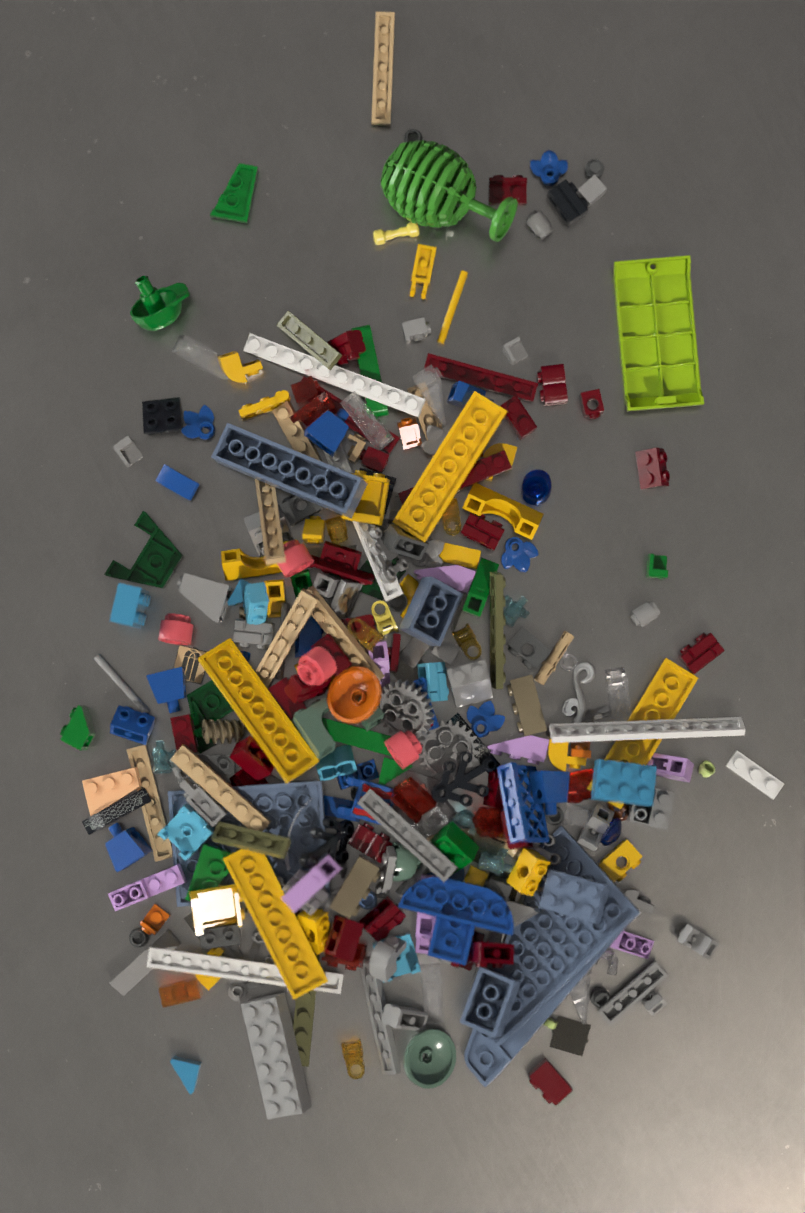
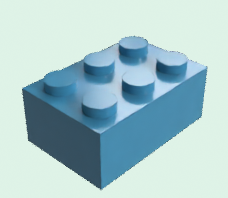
[110,583,151,629]
[591,759,657,807]

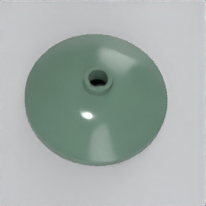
[404,1029,456,1089]

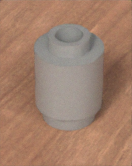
[526,210,553,239]
[630,601,660,627]

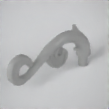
[546,662,596,736]

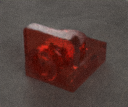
[291,376,320,404]

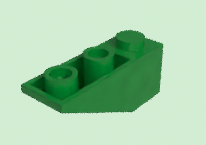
[461,557,499,618]

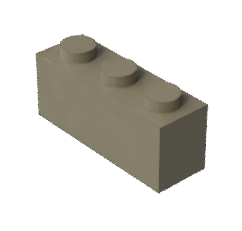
[507,675,547,736]
[329,855,381,919]

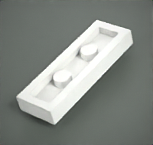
[725,750,784,800]

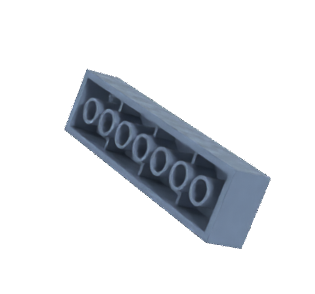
[211,423,367,519]

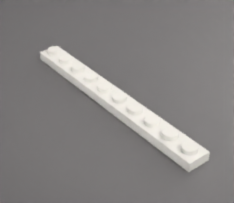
[243,333,426,418]
[323,444,404,602]
[549,717,746,743]
[147,947,344,994]

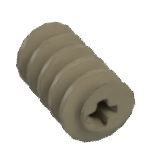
[202,719,244,744]

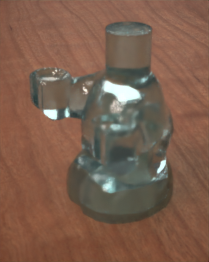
[503,595,530,628]
[152,741,177,774]
[448,809,476,836]
[478,848,513,878]

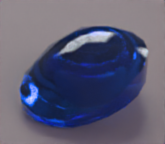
[521,469,552,506]
[600,817,622,846]

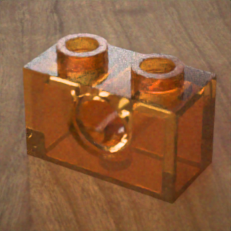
[159,977,203,1008]

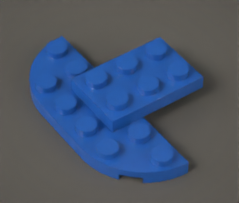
[398,877,514,965]

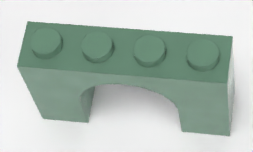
[293,697,384,760]

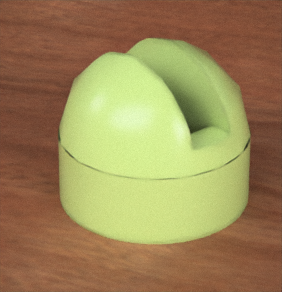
[698,760,715,778]

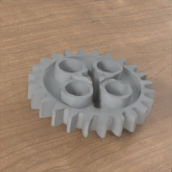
[378,679,435,739]
[419,720,480,781]

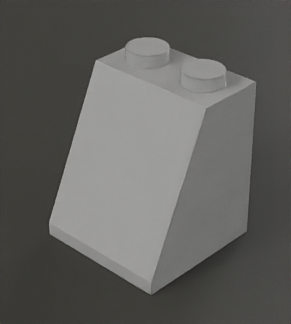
[177,573,233,625]
[446,660,493,708]

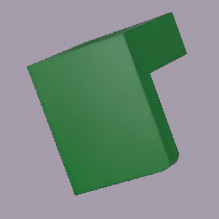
[646,553,668,579]

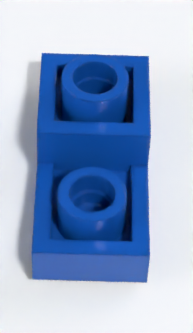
[155,464,200,501]
[337,759,380,790]
[323,795,360,822]

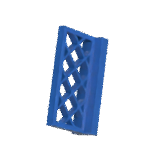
[497,762,550,844]

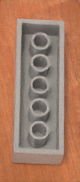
[241,992,312,1119]

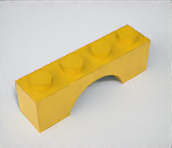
[462,483,544,540]
[221,541,289,581]

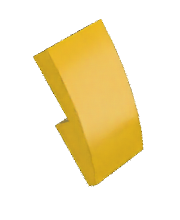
[439,543,481,569]

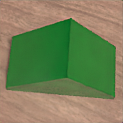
[290,569,313,599]
[378,757,413,785]

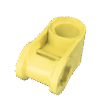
[371,600,399,638]

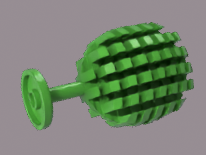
[381,140,518,242]

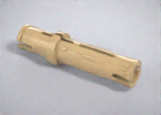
[534,631,575,686]

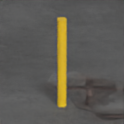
[437,270,468,344]

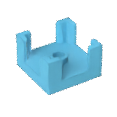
[158,803,215,861]
[372,931,421,983]

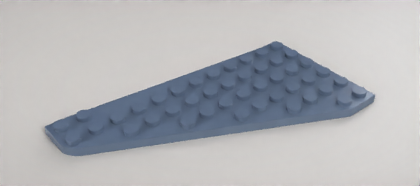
[464,826,641,1087]

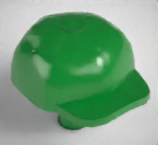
[130,276,190,331]

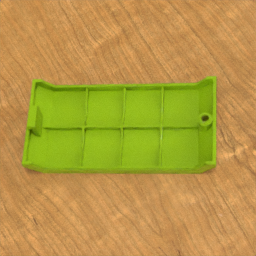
[614,255,704,411]

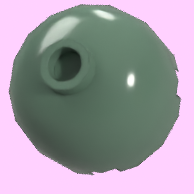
[392,842,421,882]

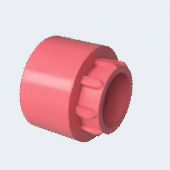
[277,540,314,578]
[158,613,194,645]
[297,646,337,685]
[384,730,423,769]

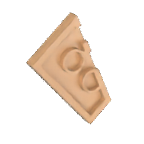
[82,767,142,816]

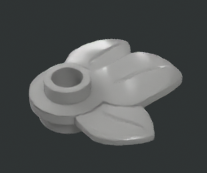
[421,422,453,455]
[411,537,445,568]

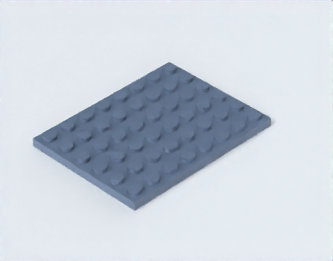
[168,780,331,907]

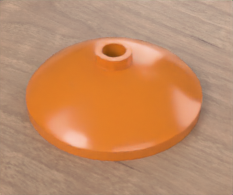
[327,666,382,724]

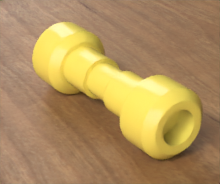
[373,222,420,246]

